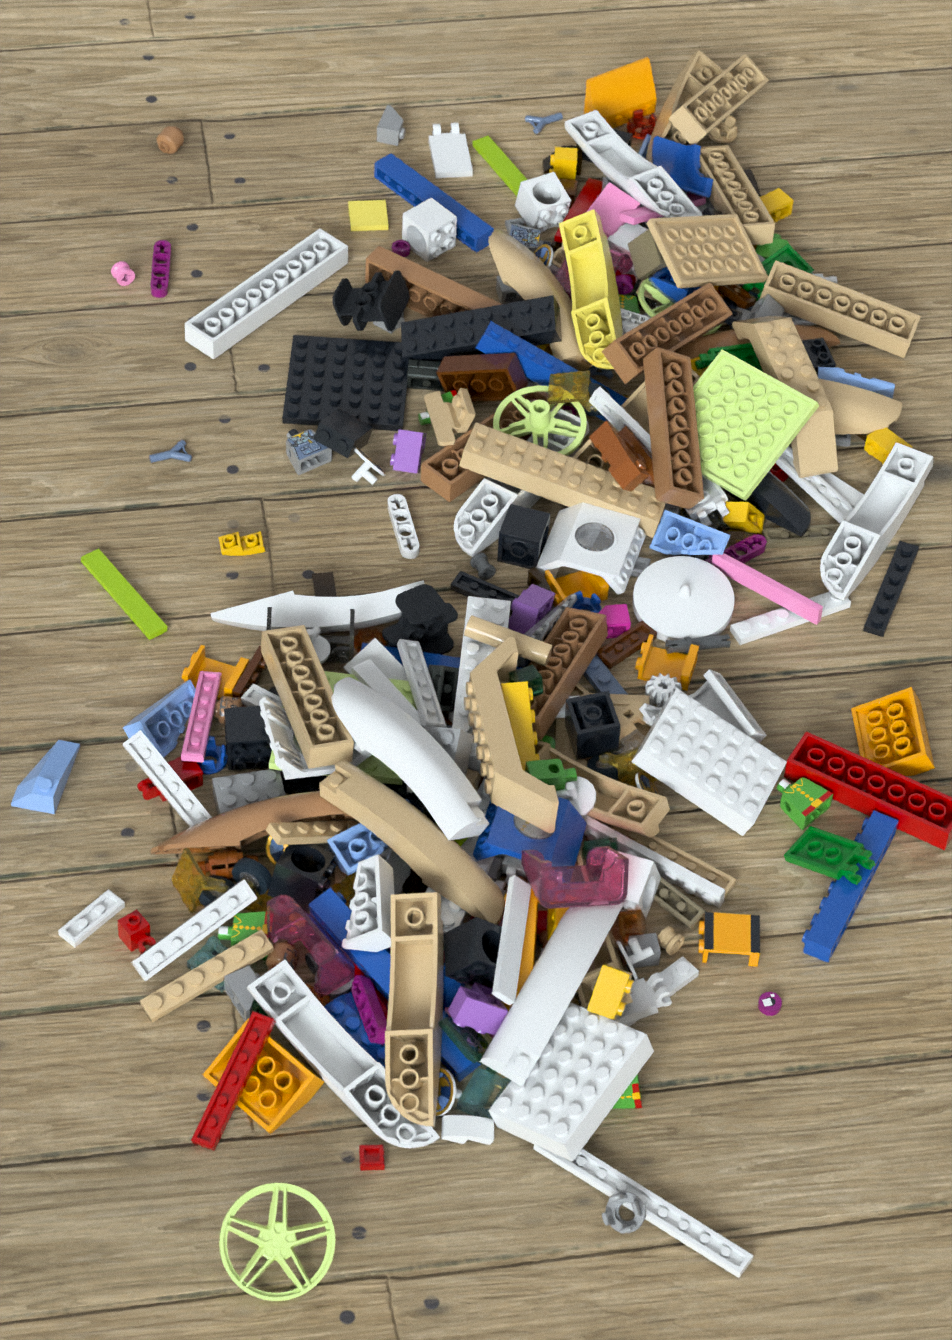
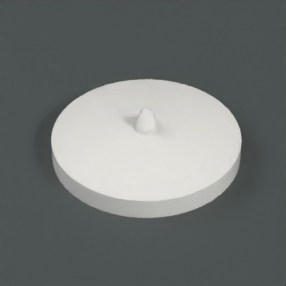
[632,556,735,642]

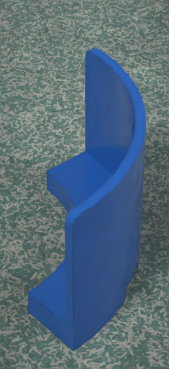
[652,136,714,198]

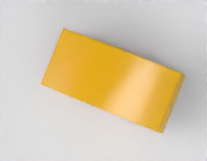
[219,531,266,556]

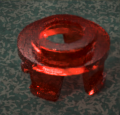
[626,109,657,139]

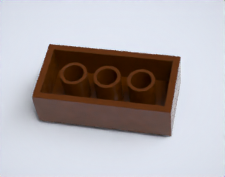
[436,353,528,402]

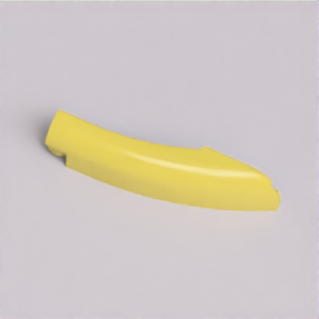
[559,209,623,369]

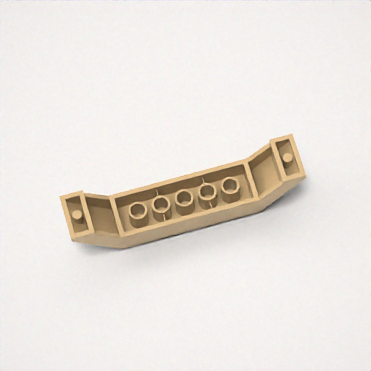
[732,316,838,478]
[464,637,559,833]

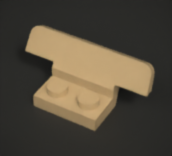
[424,388,476,446]

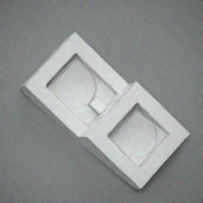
[441,1115,494,1145]

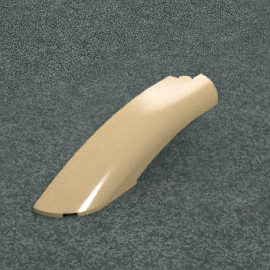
[489,230,592,373]
[320,760,504,925]
[385,892,444,1127]

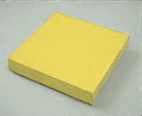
[348,200,389,231]

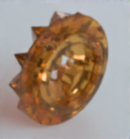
[353,627,388,653]

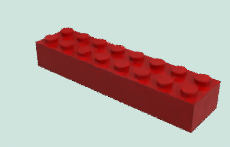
[784,731,952,851]

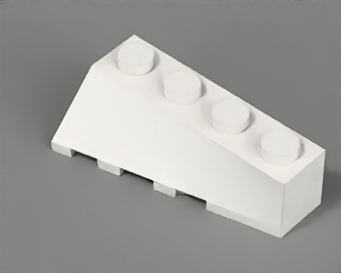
[342,854,394,952]

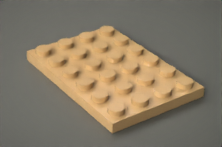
[647,214,768,288]

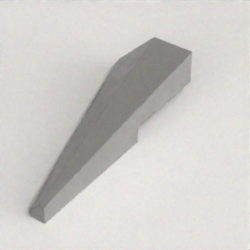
[517,594,577,667]

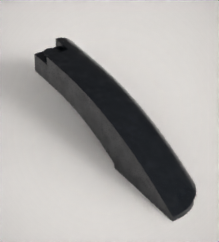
[723,471,811,537]

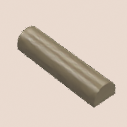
[653,877,706,931]

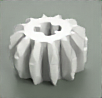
[645,673,682,708]

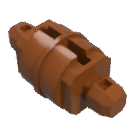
[194,849,259,880]

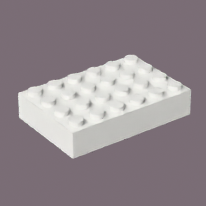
[631,688,787,836]
[489,1003,654,1162]

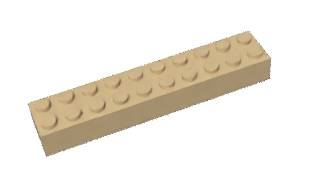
[459,422,666,538]

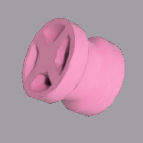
[111,261,135,286]

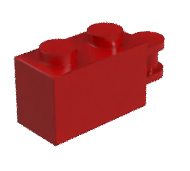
[137,756,203,802]

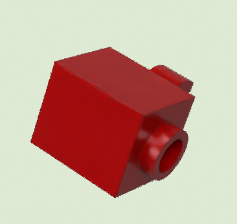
[117,910,156,954]

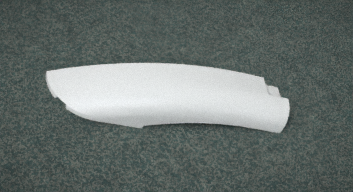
[565,110,703,218]
[454,406,589,557]
[820,442,933,601]
[210,580,424,633]
[331,677,489,841]
[480,897,624,1086]
[247,960,440,1148]

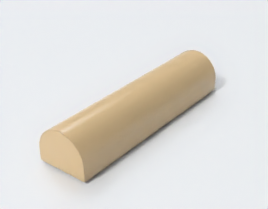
[464,615,552,666]

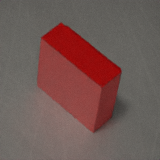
[359,1144,385,1171]

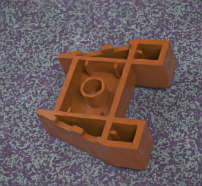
[589,420,655,492]

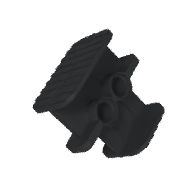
[332,270,410,331]
[382,584,458,655]

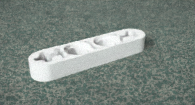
[387,494,419,559]

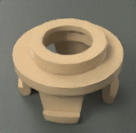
[708,115,737,143]

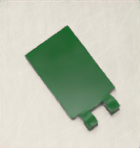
[742,244,814,302]
[695,343,764,372]
[784,826,875,885]

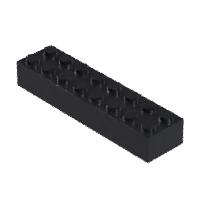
[401,295,562,364]

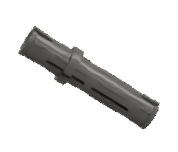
[665,634,731,654]

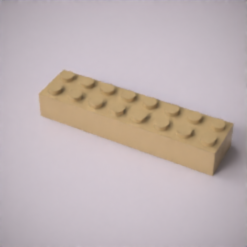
[668,53,769,145]
[699,145,775,245]
[760,260,921,358]
[261,625,354,769]

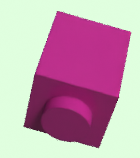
[599,604,631,639]

